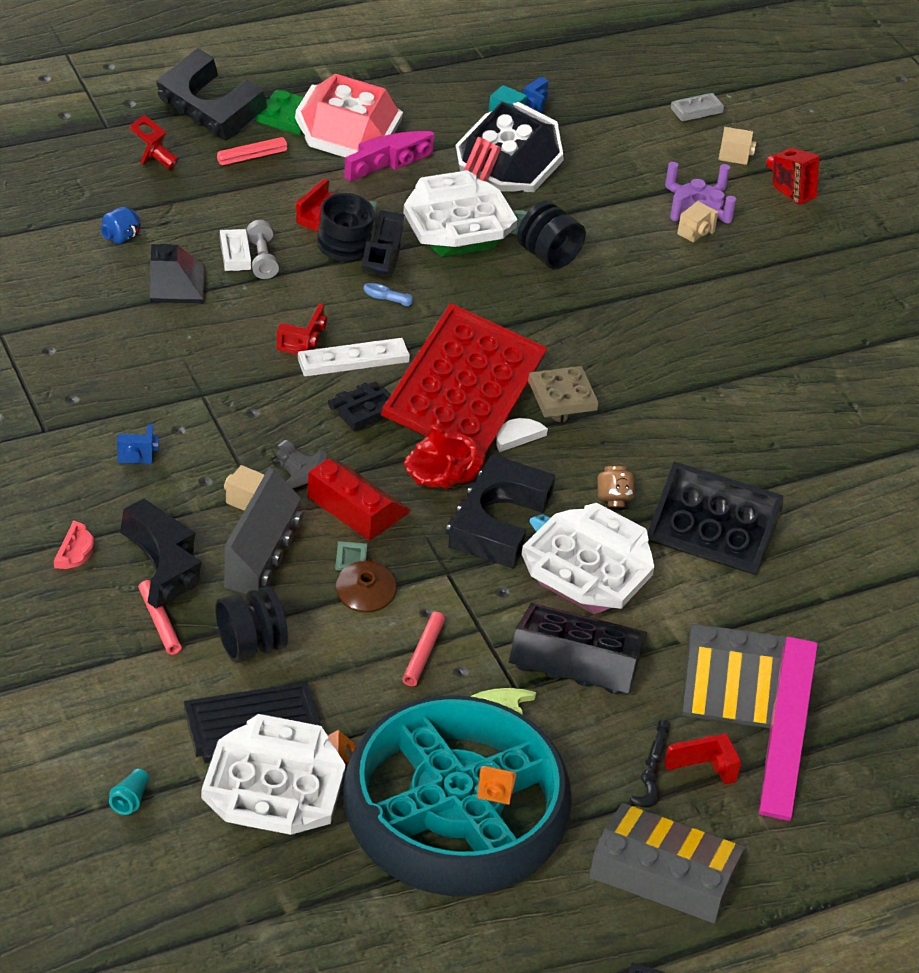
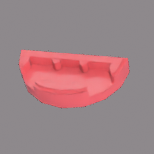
[54,521,94,569]

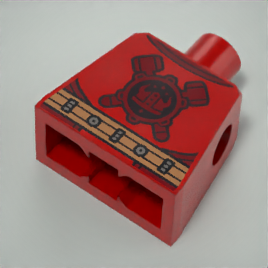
[766,148,820,205]

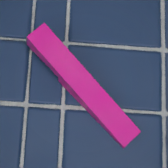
[758,636,817,821]

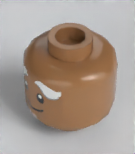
[597,466,635,508]

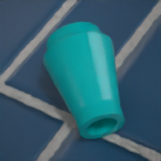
[109,769,150,815]

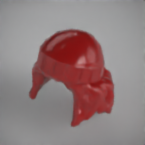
[404,424,485,488]

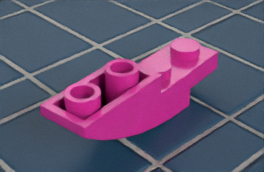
[344,131,434,182]

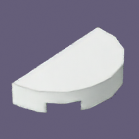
[496,418,548,452]

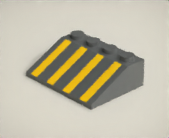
[682,624,813,733]
[589,803,745,924]

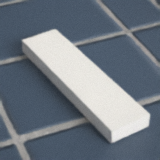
[298,338,410,376]

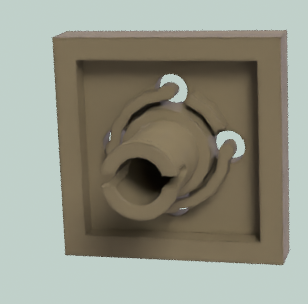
[528,366,598,422]

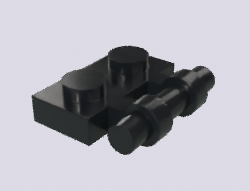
[328,381,391,431]

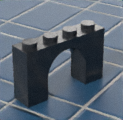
[156,48,267,141]
[446,454,556,569]

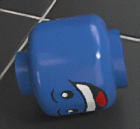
[101,207,141,244]

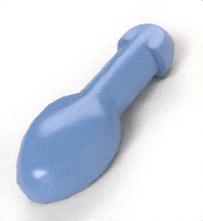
[363,283,413,306]

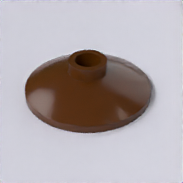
[336,561,396,612]

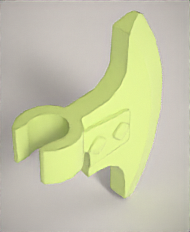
[471,688,536,715]

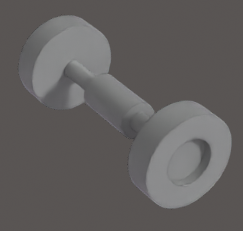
[246,220,279,279]

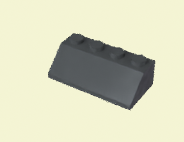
[224,468,304,594]

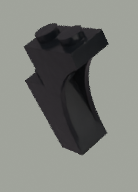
[120,499,202,609]

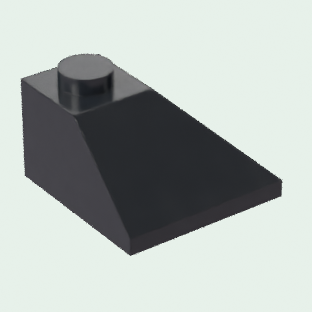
[150,244,204,304]

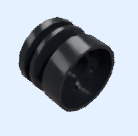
[317,193,375,262]
[517,201,586,269]
[215,586,288,662]

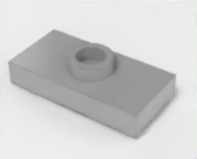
[671,93,724,121]

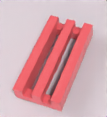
[464,137,501,182]

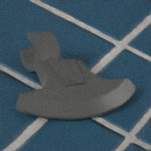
[276,440,327,489]

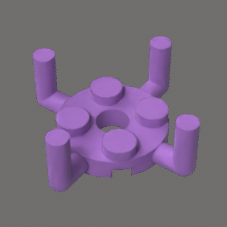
[665,162,736,224]

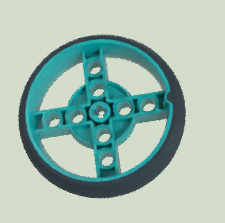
[343,695,572,896]

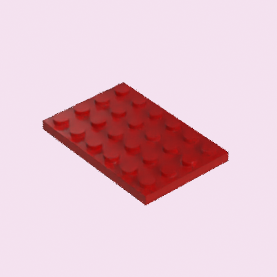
[381,303,547,456]

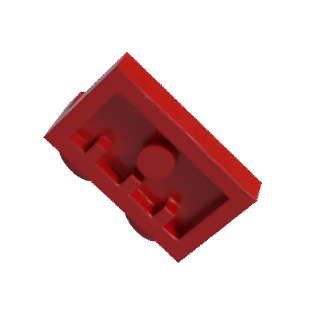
[295,179,334,232]

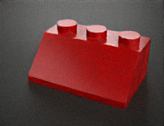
[307,458,410,541]

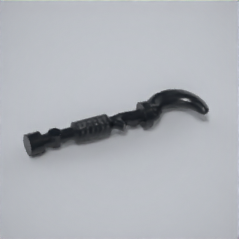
[630,720,670,808]

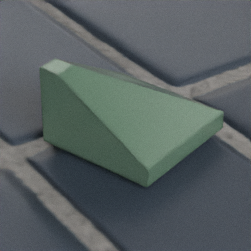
[335,541,367,571]

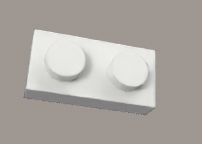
[220,229,251,271]

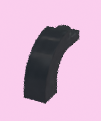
[362,210,405,277]

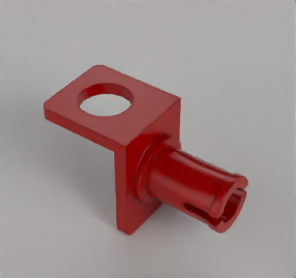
[130,115,179,170]

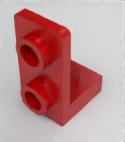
[276,304,328,355]
[664,733,741,784]

